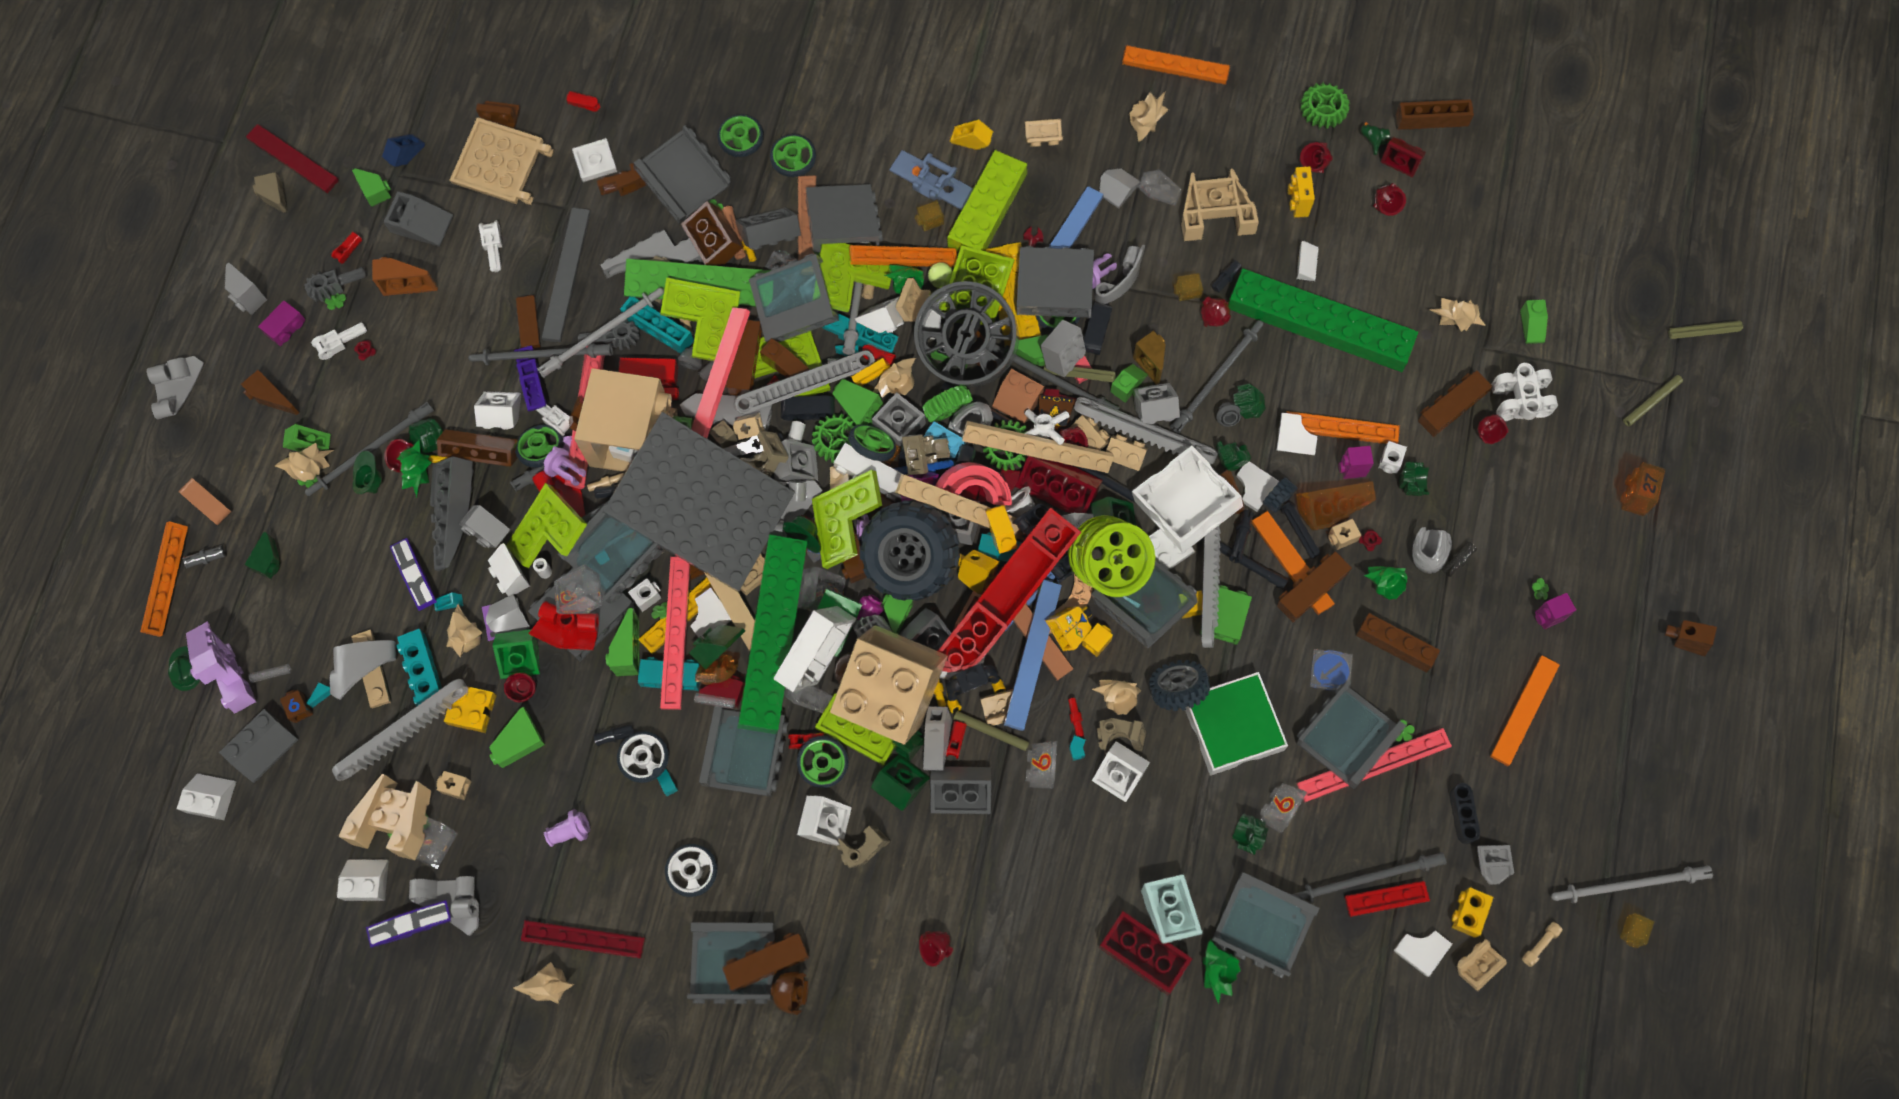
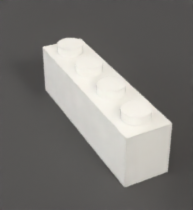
[834,443,904,502]

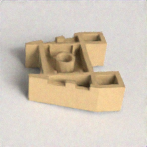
[1181,169,1258,241]
[338,774,431,860]

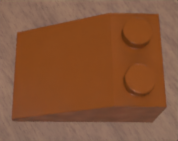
[372,257,438,296]

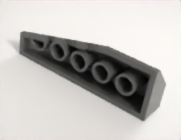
[430,456,473,571]

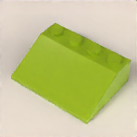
[941,245,1014,325]

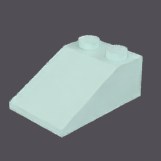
[1141,874,1202,944]

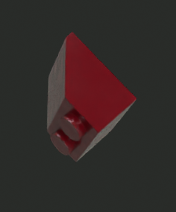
[1381,137,1426,178]

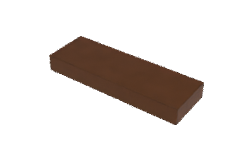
[516,295,541,348]

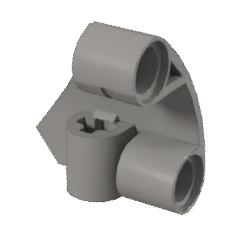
[1095,244,1145,304]
[147,356,204,420]
[771,480,822,537]
[330,640,396,700]
[409,876,479,936]

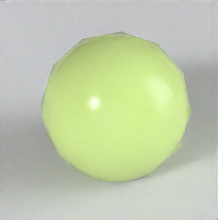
[928,262,953,288]

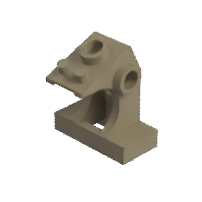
[740,431,789,477]
[902,434,950,475]
[1097,718,1146,754]
[837,826,891,868]

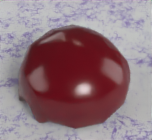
[1477,415,1509,444]
[504,673,536,702]

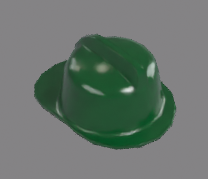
[353,451,382,495]
[783,515,821,553]
[168,646,200,691]

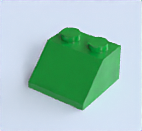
[492,629,540,679]

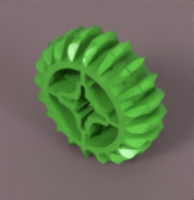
[1301,82,1349,129]
[922,385,973,422]
[812,413,862,464]
[983,420,1028,471]

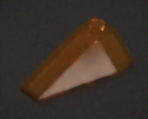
[1296,481,1376,530]

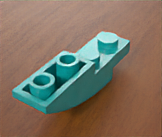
[822,313,898,353]

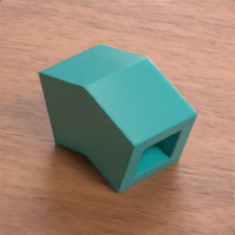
[1069,735,1086,761]

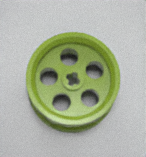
[1068,515,1155,597]

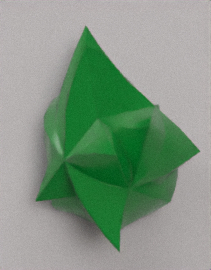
[884,265,924,295]
[397,439,432,498]
[1364,566,1408,600]
[1202,940,1241,1004]

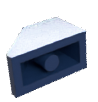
[382,134,425,167]

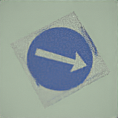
[1310,649,1353,690]

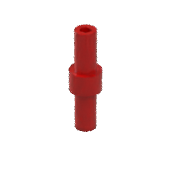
[1068,698,1084,738]

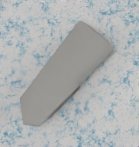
[680,394,773,432]

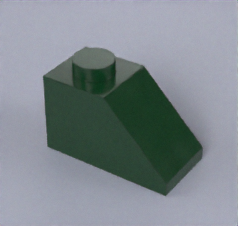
[244,532,281,579]
[892,731,924,762]

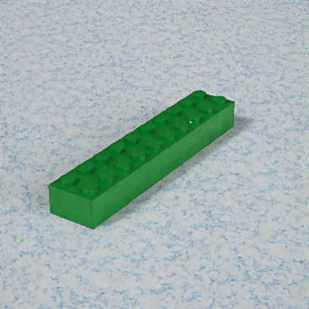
[1228,269,1418,372]
[737,535,807,734]

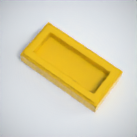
[851,358,891,387]

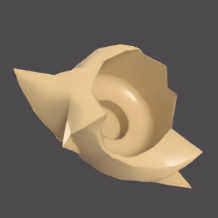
[1130,91,1168,142]
[1429,298,1486,332]
[873,358,915,398]
[275,443,334,482]
[446,604,482,657]
[1092,680,1141,715]
[513,963,574,1004]

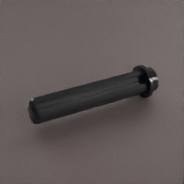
[1281,502,1320,558]

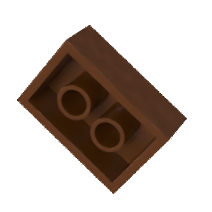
[681,201,743,267]

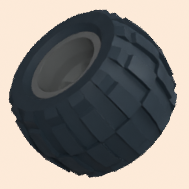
[859,500,960,601]

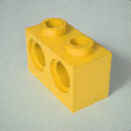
[1451,887,1494,938]

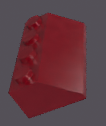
[1016,456,1103,514]

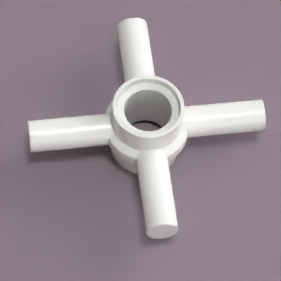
[1024,409,1069,445]

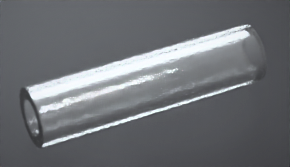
[249,664,291,683]
[694,693,735,709]

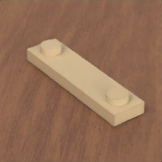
[352,630,391,709]

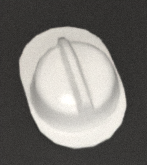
[996,486,1035,518]

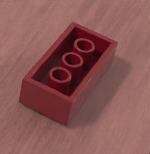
[1099,911,1192,996]

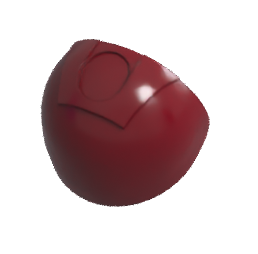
[384,439,414,473]

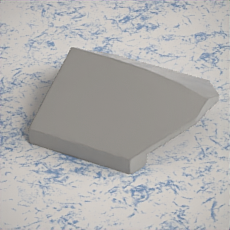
[1100,169,1141,209]
[486,594,530,634]
[1477,845,1514,885]

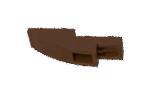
[596,163,647,196]

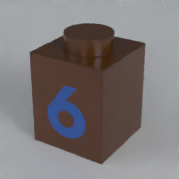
[280,690,313,723]

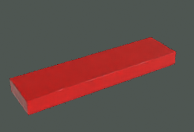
[1344,881,1430,917]

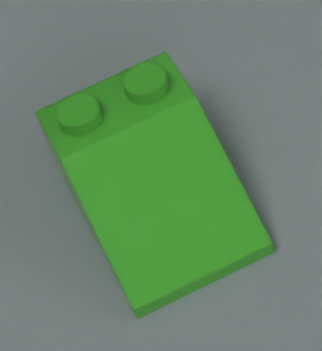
[606,608,640,676]

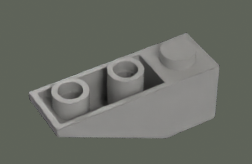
[923,707,952,770]

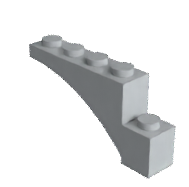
[601,230,704,278]

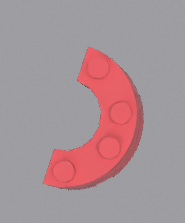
[935,462,1012,505]

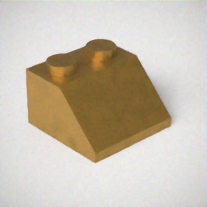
[1133,331,1165,385]

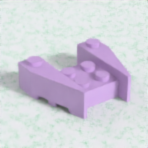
[186,622,256,714]

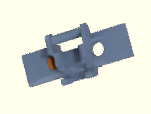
[889,150,973,210]

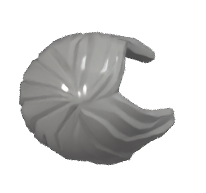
[948,402,993,446]
[1412,527,1452,574]

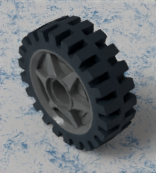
[1149,660,1210,711]

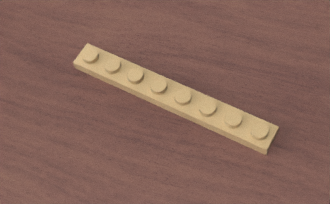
[962,421,1114,473]
[895,474,1025,541]

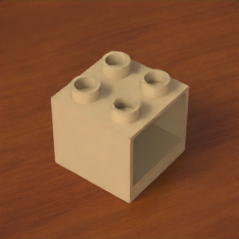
[574,368,677,472]
[830,625,948,745]

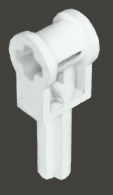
[479,220,503,272]
[311,323,367,360]
[536,404,570,437]
[723,436,763,456]

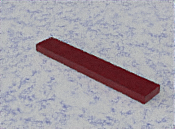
[246,124,339,194]
[520,920,646,959]

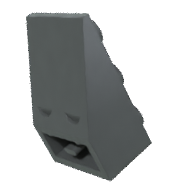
[384,191,453,247]

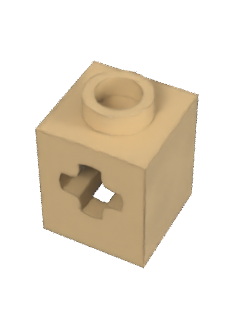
[733,413,764,440]
[1328,519,1361,550]
[437,771,471,800]

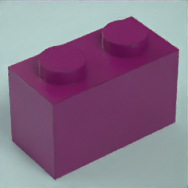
[258,300,306,347]
[1339,446,1374,479]
[1535,593,1576,629]

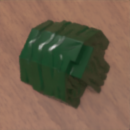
[1234,384,1266,419]
[408,418,443,455]
[1216,441,1251,471]
[1399,462,1429,496]
[1232,814,1268,855]

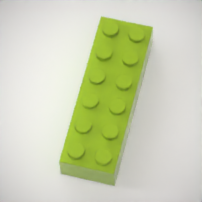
[948,150,1027,252]

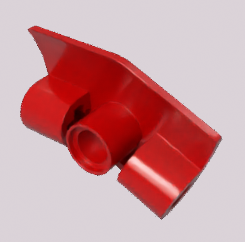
[532,471,585,517]
[529,601,599,650]

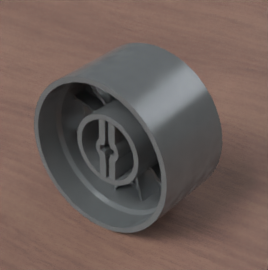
[914,281,1019,387]

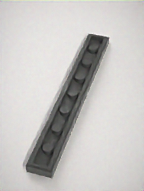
[542,208,591,343]

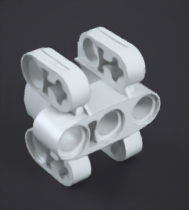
[1491,363,1558,421]

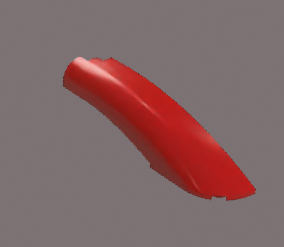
[938,508,1081,672]

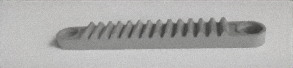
[733,351,875,414]
[1074,397,1218,464]
[1202,526,1221,648]
[332,679,468,781]

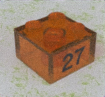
[1621,462,1666,516]

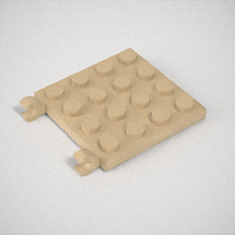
[450,117,554,205]

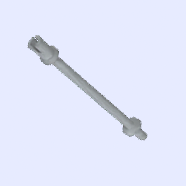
[843,242,872,355]
[537,288,664,378]
[1551,865,1713,903]

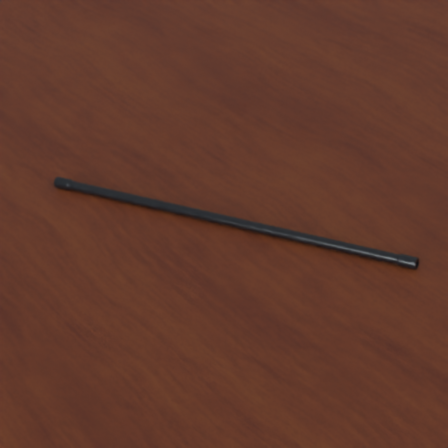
[941,382,1288,590]

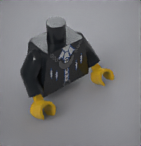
[946,664,1006,713]

